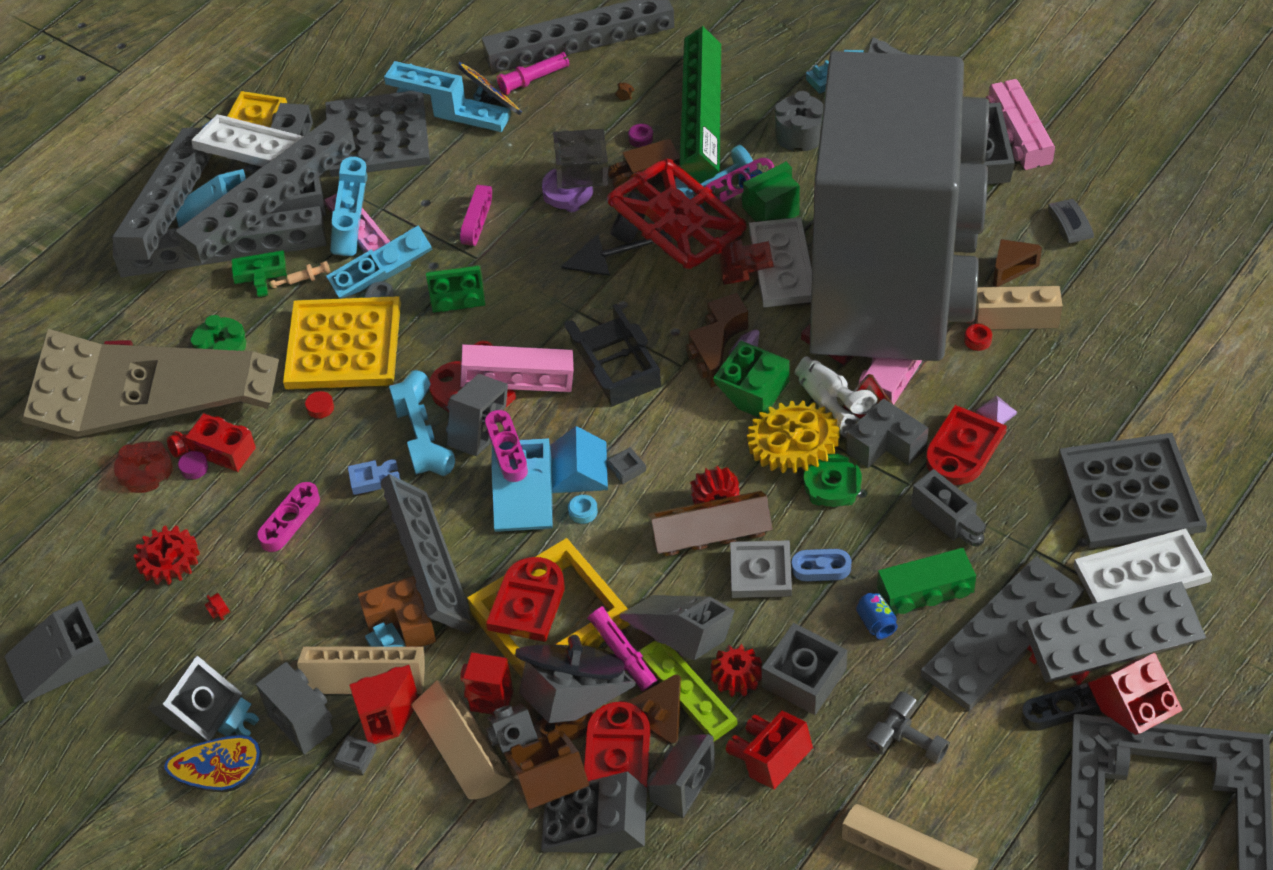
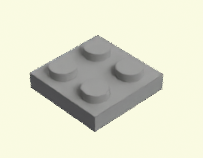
[730,540,792,598]

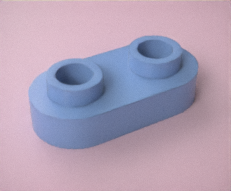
[792,549,852,581]

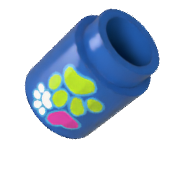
[856,593,898,639]

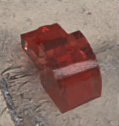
[719,239,774,285]

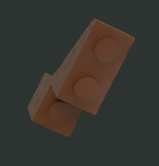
[686,293,748,388]

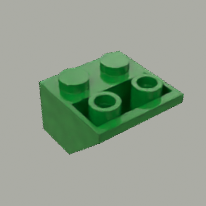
[426,265,486,313]
[713,340,789,418]

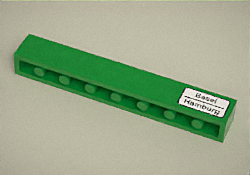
[680,26,721,184]

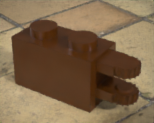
[607,139,680,191]

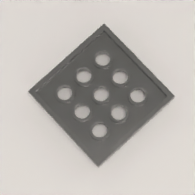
[325,91,431,177]
[1058,433,1207,549]

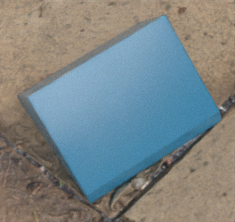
[550,426,608,493]

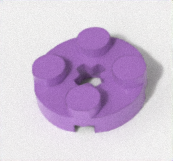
[542,166,593,212]

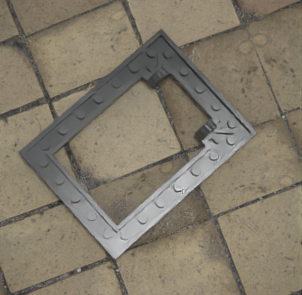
[1067,714,1273,870]

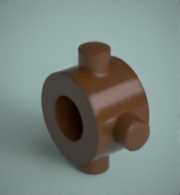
[615,82,634,100]

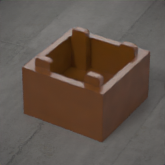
[504,730,589,809]

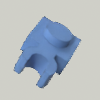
[348,460,400,495]

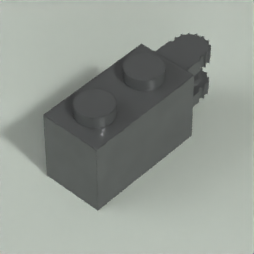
[911,469,986,547]

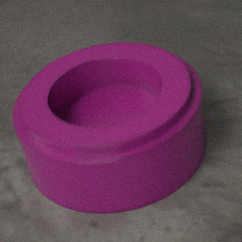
[628,124,653,148]
[178,451,208,479]

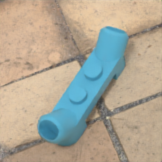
[330,157,367,256]
[389,370,455,476]

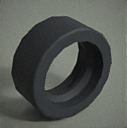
[610,191,650,244]

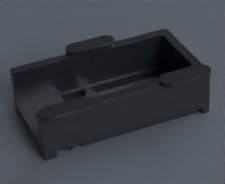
[565,304,661,407]

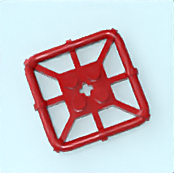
[607,158,747,269]

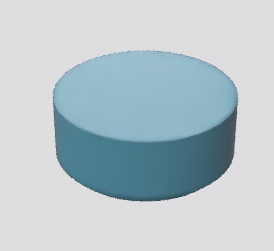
[568,495,598,524]

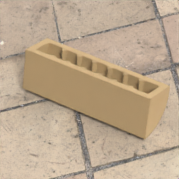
[297,647,425,694]
[411,680,512,799]
[842,804,978,870]

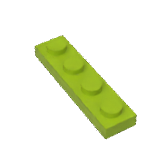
[638,640,738,741]

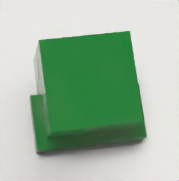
[742,161,800,222]

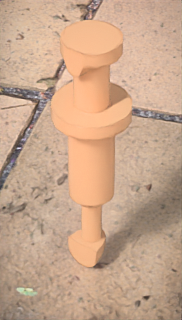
[268,261,331,288]

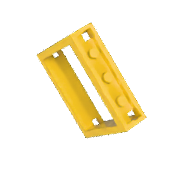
[467,538,629,678]

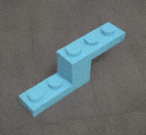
[384,61,511,132]

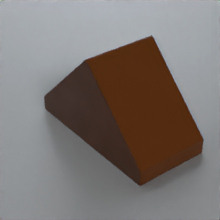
[993,239,1042,287]

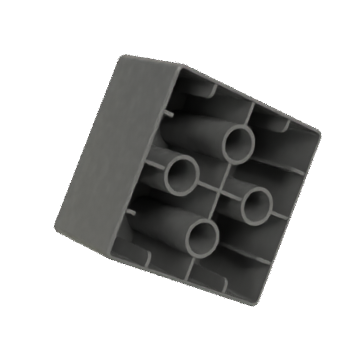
[810,51,989,361]

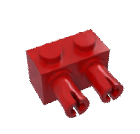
[726,711,813,790]

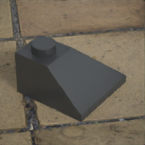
[147,656,242,742]

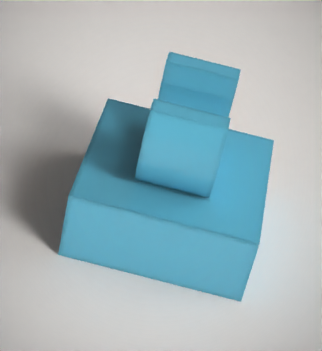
[806,60,829,94]
[365,622,406,647]
[217,698,259,737]

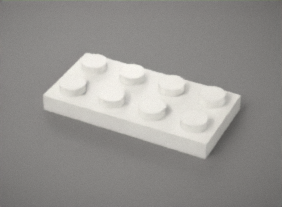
[191,114,304,167]
[749,217,812,307]
[1074,528,1212,603]

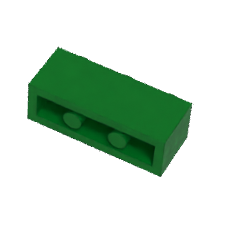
[877,548,976,614]

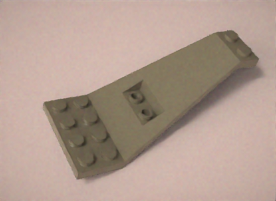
[21,329,279,437]

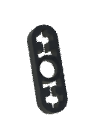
[1021,682,1102,731]

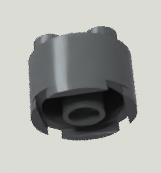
[775,91,823,151]

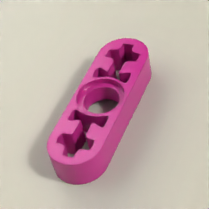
[706,158,774,202]
[460,185,492,246]
[485,410,528,482]
[258,482,320,552]

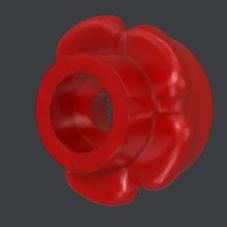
[167,431,189,458]
[204,592,230,620]

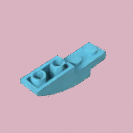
[326,225,433,299]

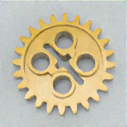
[747,401,840,473]

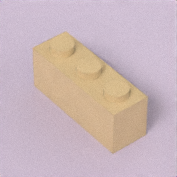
[975,286,1063,329]

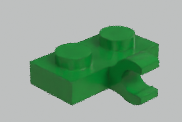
[232,251,287,297]

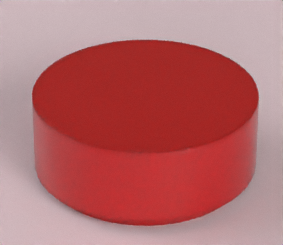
[964,324,992,351]
[305,391,334,419]

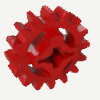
[134,525,200,585]

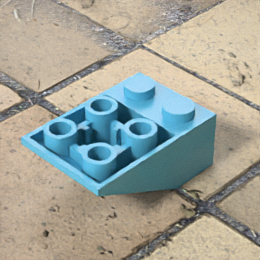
[176,169,246,228]
[491,438,553,532]

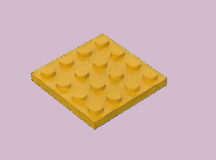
[283,296,401,389]

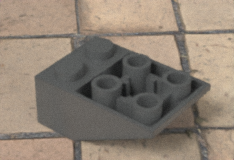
[619,595,735,660]
[5,600,110,703]
[519,662,636,723]
[541,772,647,853]

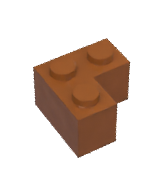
[358,576,436,647]

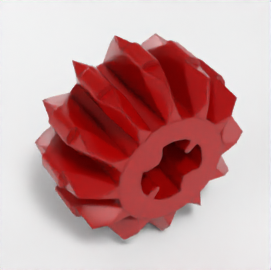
[690,465,740,504]
[711,643,762,697]

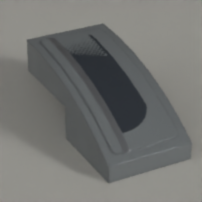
[1048,199,1094,243]

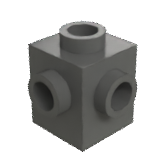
[485,704,538,753]

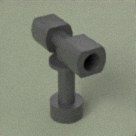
[866,691,950,764]

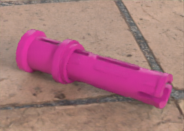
[497,52,569,95]

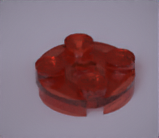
[114,441,173,493]

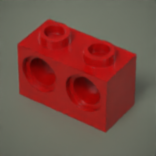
[185,413,256,472]
[460,652,514,715]

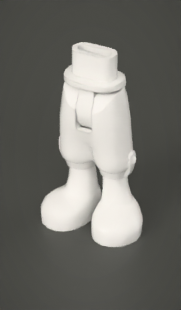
[795,356,877,438]

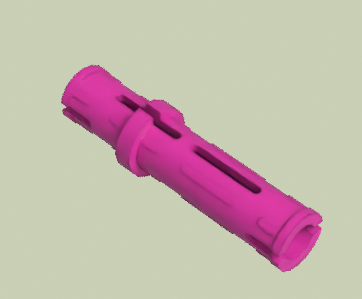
[587,606,658,692]

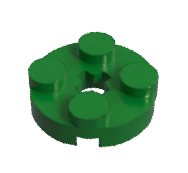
[191,315,246,351]
[804,454,862,507]

